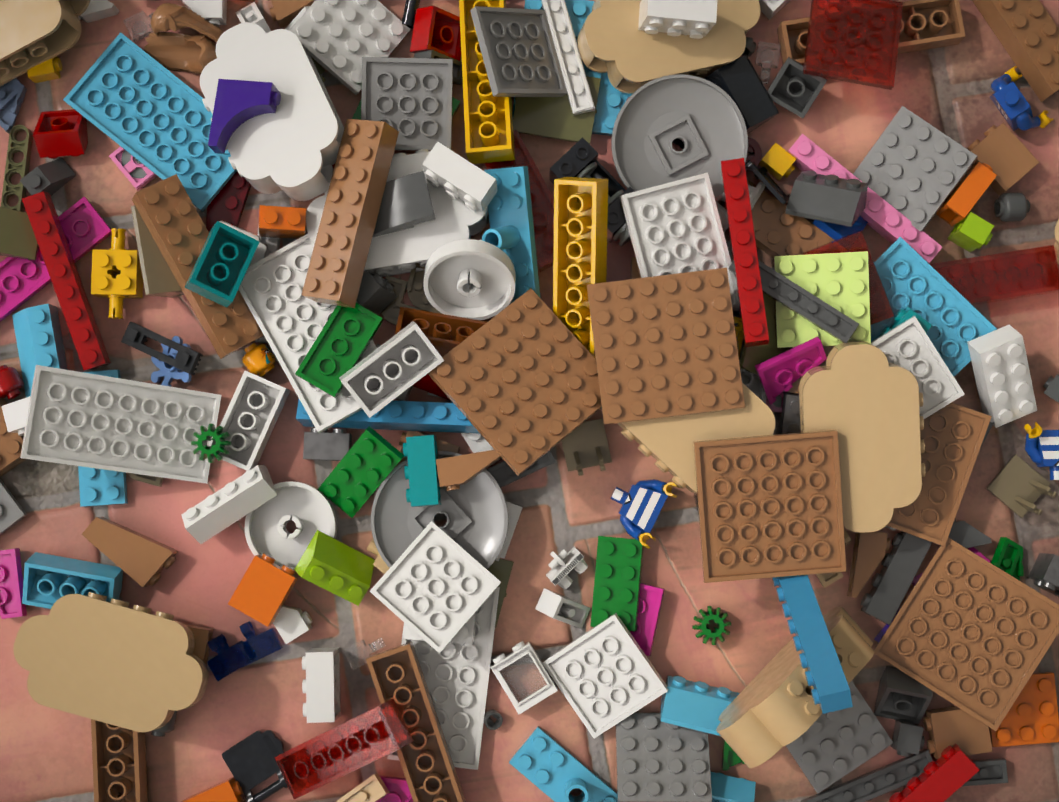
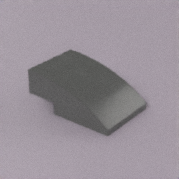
[373,171,436,237]

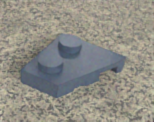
[0,78,27,134]

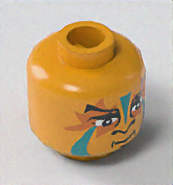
[242,343,276,377]

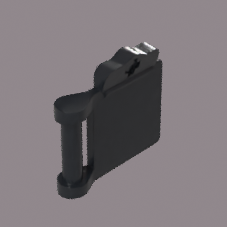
[745,159,790,205]
[222,730,292,802]

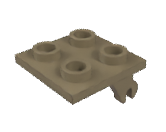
[561,418,612,476]
[986,454,1057,518]

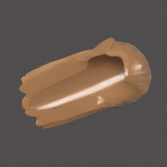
[151,3,224,42]
[144,32,217,74]

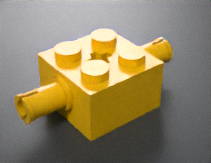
[91,228,143,319]

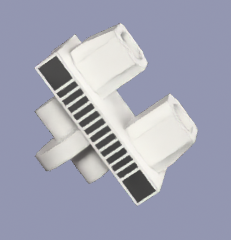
[546,547,588,589]

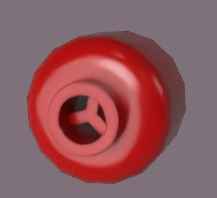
[0,365,24,400]

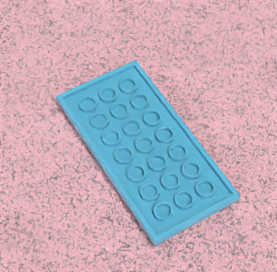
[63,32,237,212]

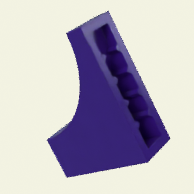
[208,79,281,154]

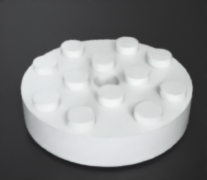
[423,239,516,320]
[245,481,338,572]

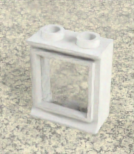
[490,641,558,715]

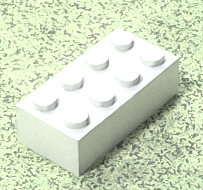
[339,321,444,418]
[967,325,1037,428]
[210,371,291,471]

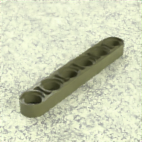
[1,125,33,212]

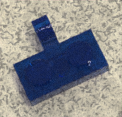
[231,621,283,668]
[207,634,253,681]

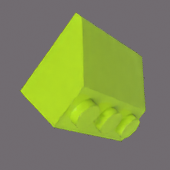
[294,530,375,606]

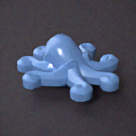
[151,336,192,387]

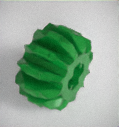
[191,424,232,463]
[692,606,731,645]

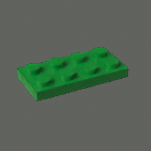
[295,303,383,398]
[317,426,404,518]
[590,536,644,631]

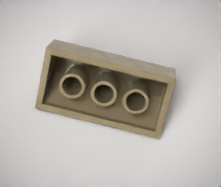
[131,205,184,298]

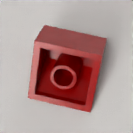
[410,5,461,61]
[33,109,88,159]

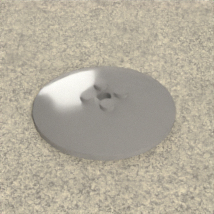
[611,74,748,202]
[371,451,508,569]

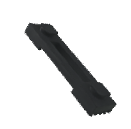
[121,322,203,375]

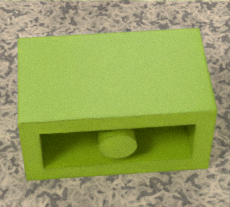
[947,212,994,252]

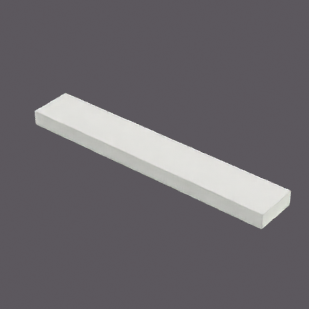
[541,0,595,116]

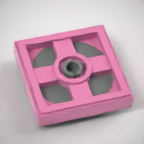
[109,146,157,191]

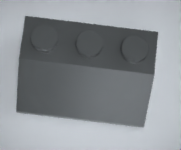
[785,170,868,227]

